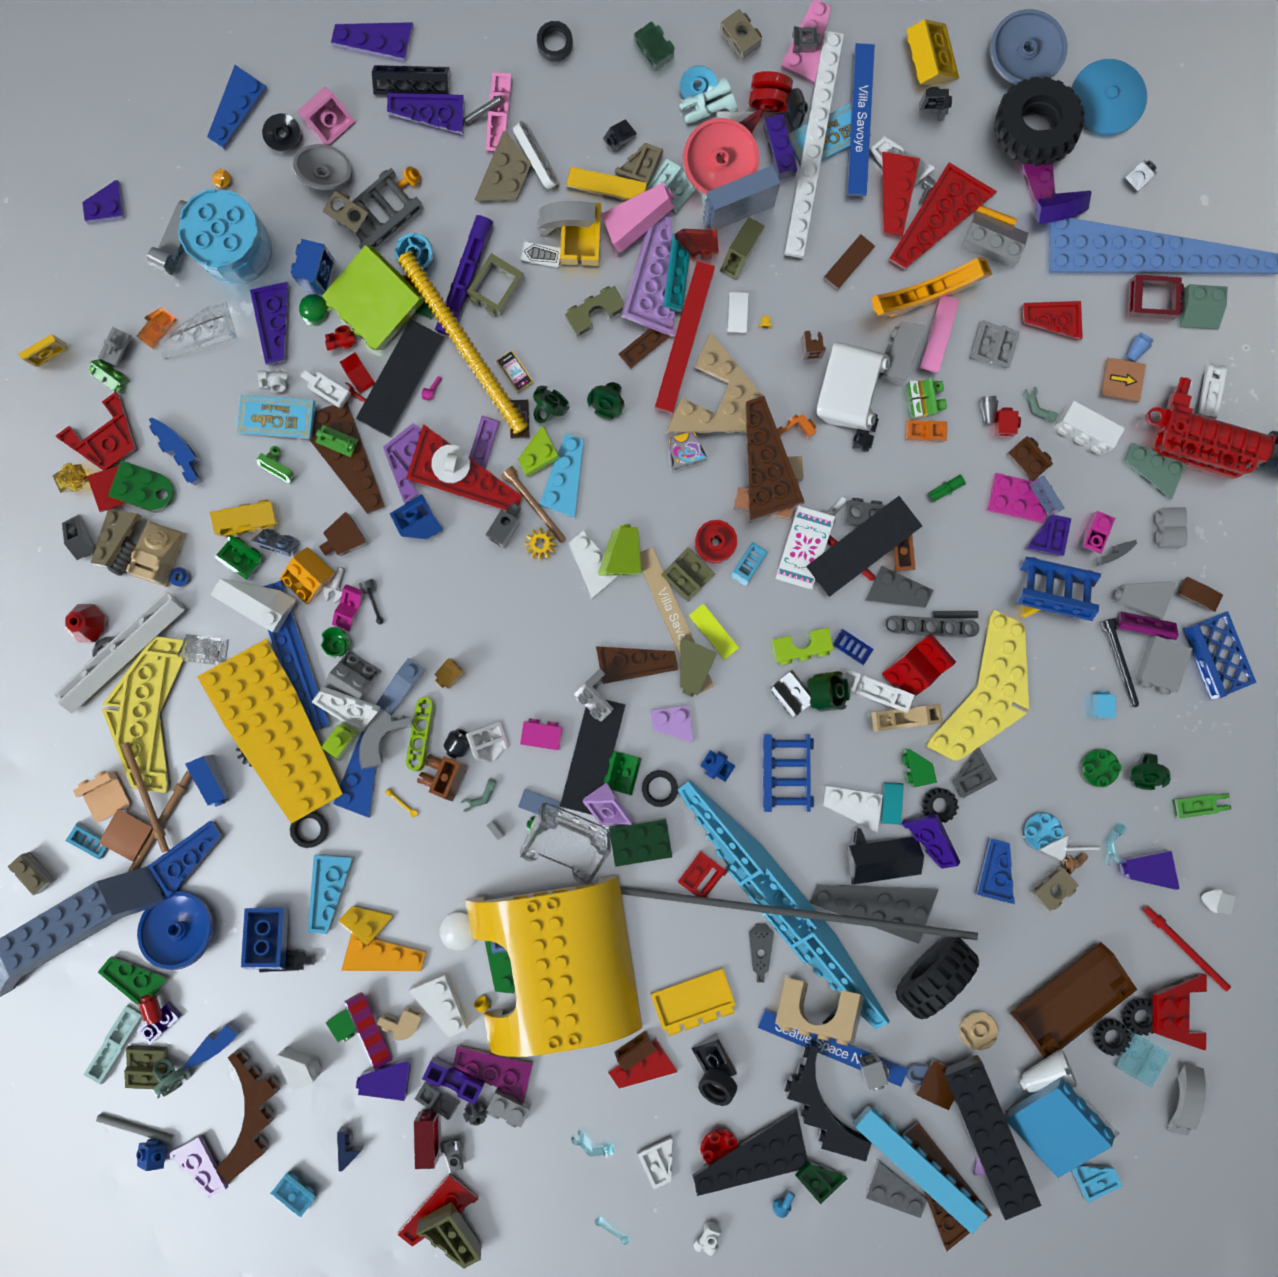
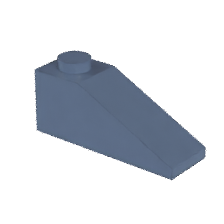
[376,658,426,716]

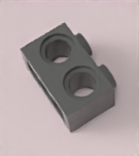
[844,498,886,527]

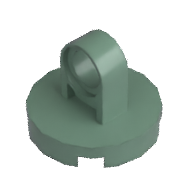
[153,1059,191,1099]

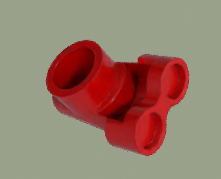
[325,325,356,351]

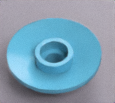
[680,65,718,103]

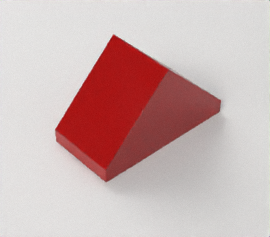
[340,352,375,394]

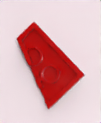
[1022,301,1083,340]

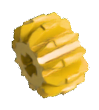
[524,527,557,560]

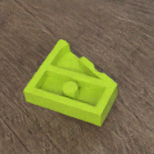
[518,426,560,477]

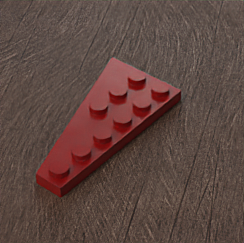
[889,162,998,270]
[406,424,522,511]

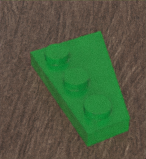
[97,956,169,1005]

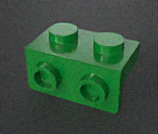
[216,535,262,580]
[604,751,642,795]

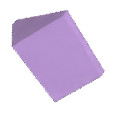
[583,783,633,826]

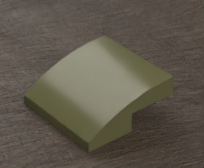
[661,547,715,601]
[124,1046,167,1089]

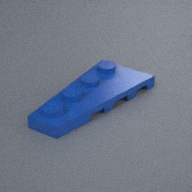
[148,820,223,898]

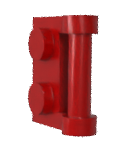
[677,851,728,898]

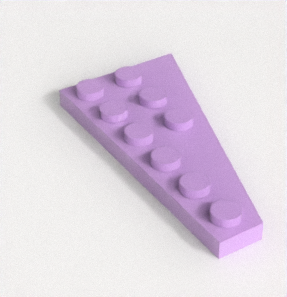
[621,215,675,337]

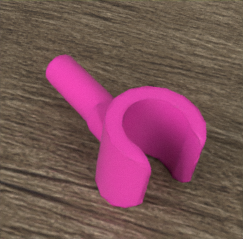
[421,376,442,400]

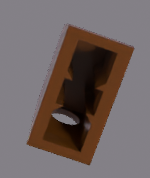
[319,512,369,557]

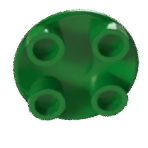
[1082,749,1122,788]

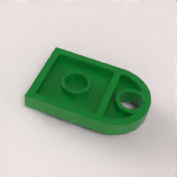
[108,460,172,511]

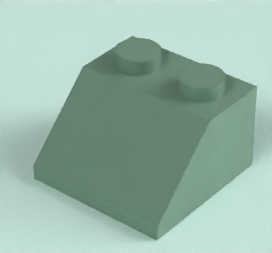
[1180,284,1228,330]

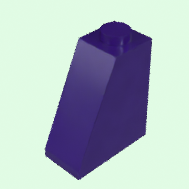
[1120,849,1180,890]
[356,1057,412,1101]

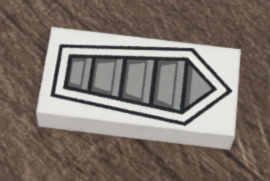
[521,241,561,268]

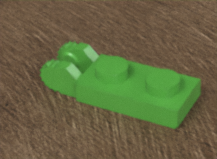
[1175,793,1231,818]

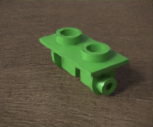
[88,359,130,393]
[315,425,358,457]

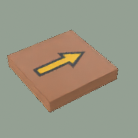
[1100,358,1146,403]

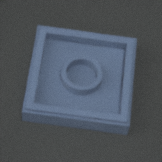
[1029,475,1065,516]

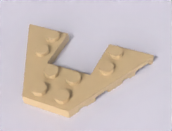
[666,333,763,434]

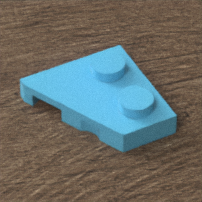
[1071,1166,1123,1203]

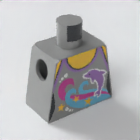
[668,432,707,471]

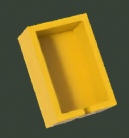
[560,203,602,266]

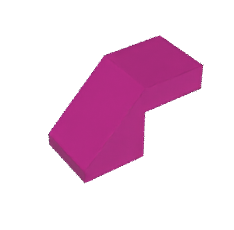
[332,584,364,631]

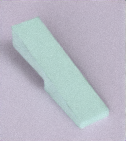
[83,1006,142,1085]

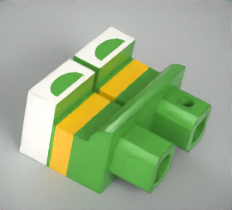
[907,378,947,420]

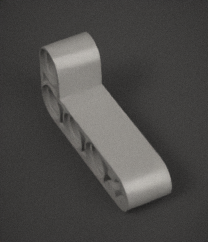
[146,200,187,275]

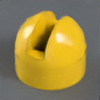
[474,996,491,1013]

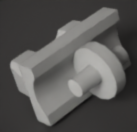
[98,327,131,366]

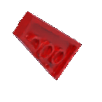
[882,151,920,236]
[398,1173,479,1247]

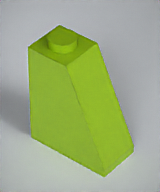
[598,524,641,576]

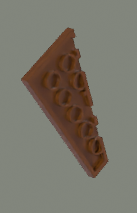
[745,396,805,522]
[309,401,386,514]
[903,1121,992,1252]

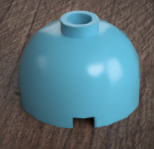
[394,233,434,270]

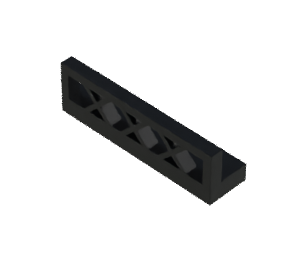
[372,65,450,95]

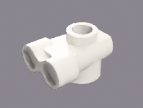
[257,369,288,392]
[693,1222,722,1256]

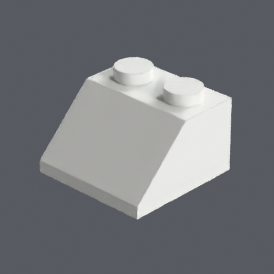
[275,1047,321,1092]

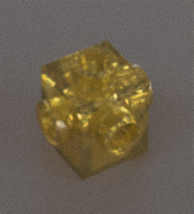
[52,463,89,493]

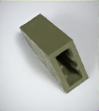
[720,217,765,280]
[680,637,717,697]

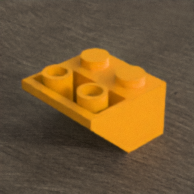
[280,547,335,605]

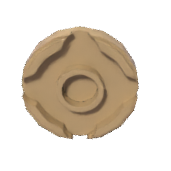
[959,1011,999,1050]

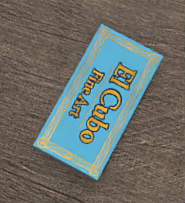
[789,103,871,165]
[237,395,316,439]

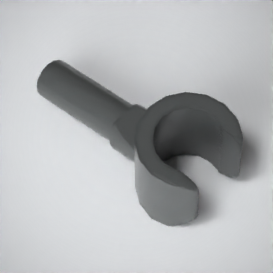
[919,176,935,205]

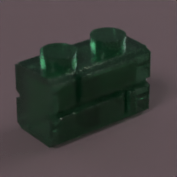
[634,21,675,71]

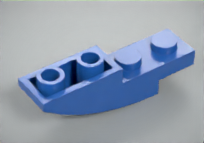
[149,417,202,486]

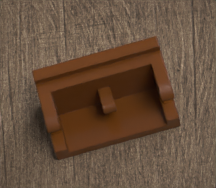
[801,331,826,360]

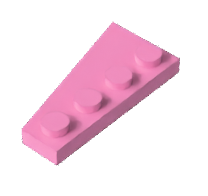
[781,0,831,84]

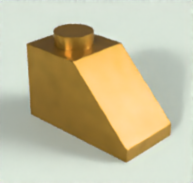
[434,658,466,689]

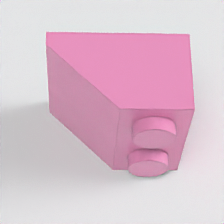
[297,86,355,146]

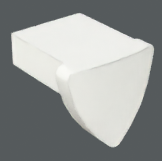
[1201,890,1236,915]

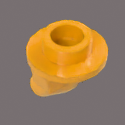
[397,166,421,189]
[212,168,231,188]

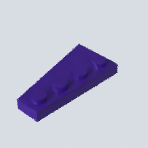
[331,22,414,61]
[387,93,464,135]
[250,282,289,365]

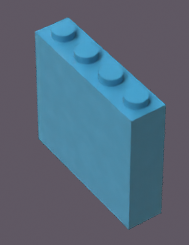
[1006,1077,1115,1178]

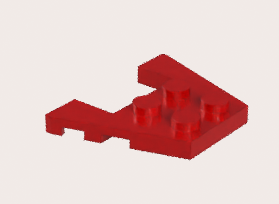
[56,392,136,470]
[1153,973,1207,1050]

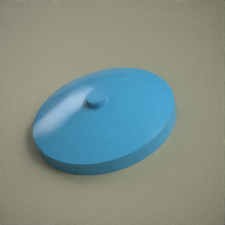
[1071,59,1147,136]

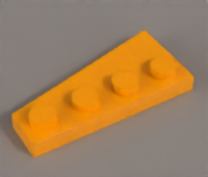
[341,933,427,971]

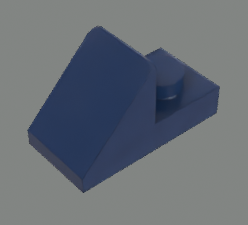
[337,1127,364,1172]

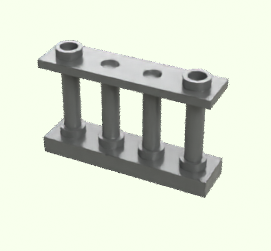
[336,168,424,249]

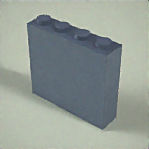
[703,165,781,232]

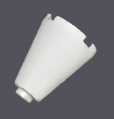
[1020,1049,1077,1093]

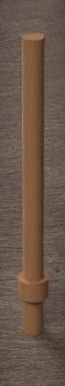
[121,742,169,853]
[128,771,192,872]

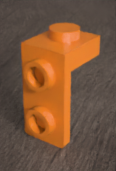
[777,414,817,439]

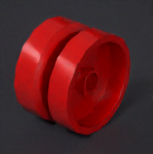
[748,71,793,113]
[694,520,737,564]

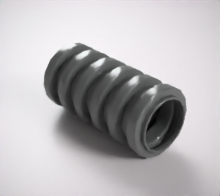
[107,540,136,576]

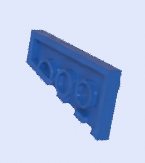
[207,65,267,150]
[333,732,380,818]

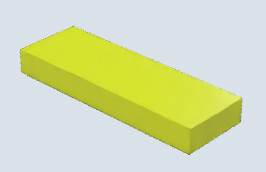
[688,603,739,660]

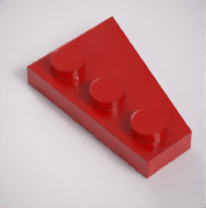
[608,1039,678,1089]

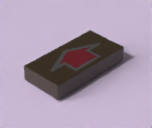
[510,399,530,439]

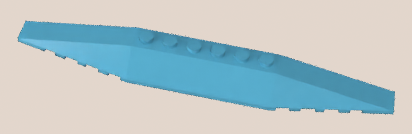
[678,780,890,1029]

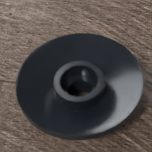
[787,88,808,128]
[262,113,301,151]

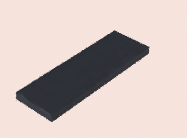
[356,319,445,437]
[806,496,923,597]
[560,699,626,815]

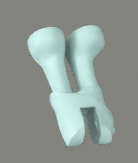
[679,77,738,124]

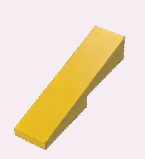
[566,167,647,201]

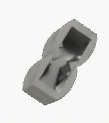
[1155,507,1187,547]

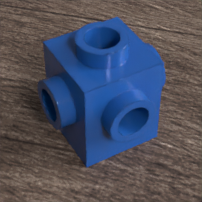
[700,750,735,782]
[136,1139,167,1171]

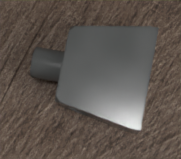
[486,503,521,549]

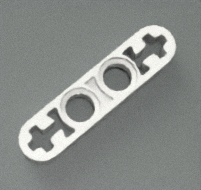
[513,120,559,190]

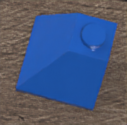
[389,494,443,539]

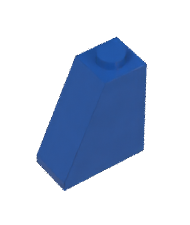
[185,755,230,807]

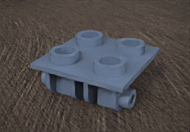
[250,529,300,557]

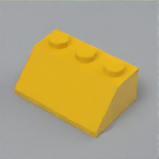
[906,19,959,86]

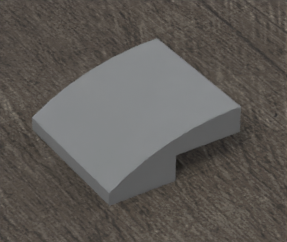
[970,320,1020,368]

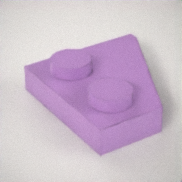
[651,705,694,742]

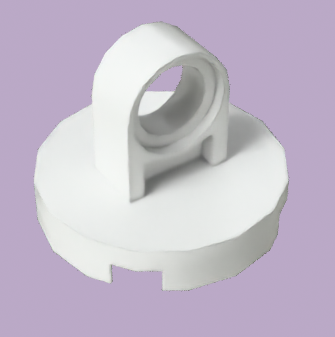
[432,445,470,483]

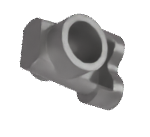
[439,1138,464,1172]

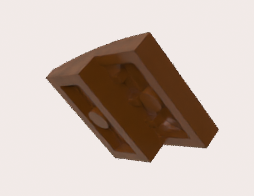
[915,1059,954,1110]

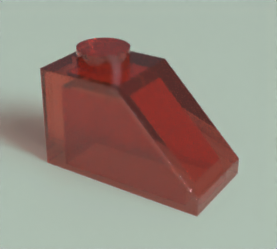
[674,229,719,260]

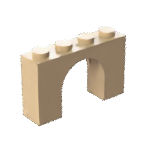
[775,977,864,1046]

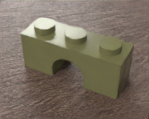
[565,285,625,338]

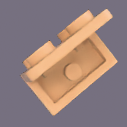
[73,771,130,822]

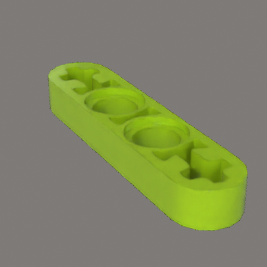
[406,697,435,772]

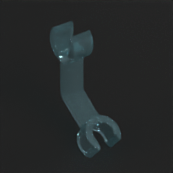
[1105,823,1127,866]
[571,1131,613,1156]

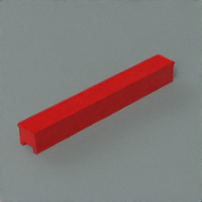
[655,261,715,415]

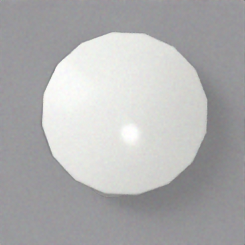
[440,912,476,951]

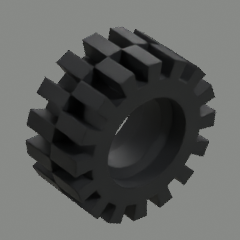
[922,788,959,823]
[1122,998,1153,1036]
[1093,1018,1132,1056]

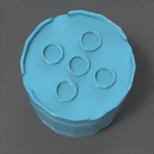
[178,189,272,285]

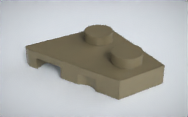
[615,143,664,186]

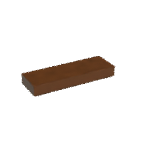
[823,234,875,290]
[618,328,671,370]

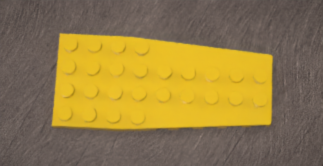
[197,639,343,823]

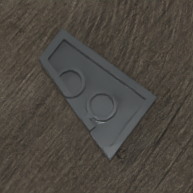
[865,566,934,608]

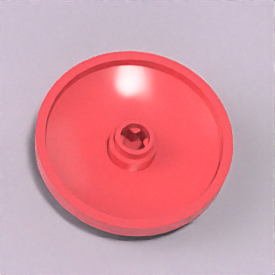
[682,118,759,195]

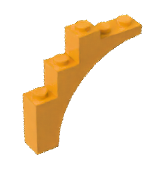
[871,257,993,317]

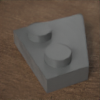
[953,748,998,798]

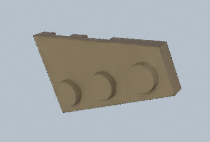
[91,509,142,568]

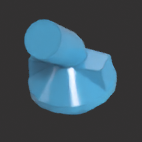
[772,1191,795,1218]

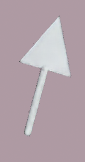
[1039,835,1100,861]

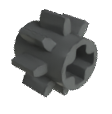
[463,1101,488,1126]

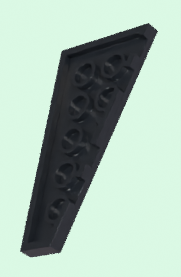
[692,1109,808,1196]

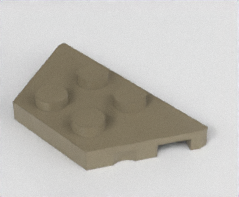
[475,131,532,202]

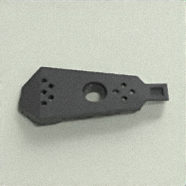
[749,923,774,983]

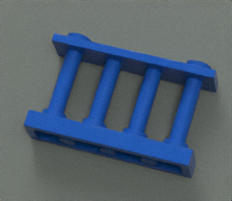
[1017,556,1101,621]
[763,734,814,812]

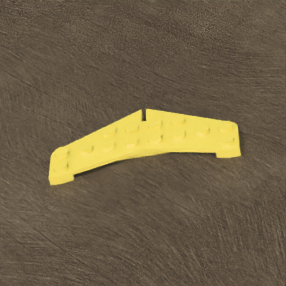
[926,610,1029,761]
[102,637,189,793]

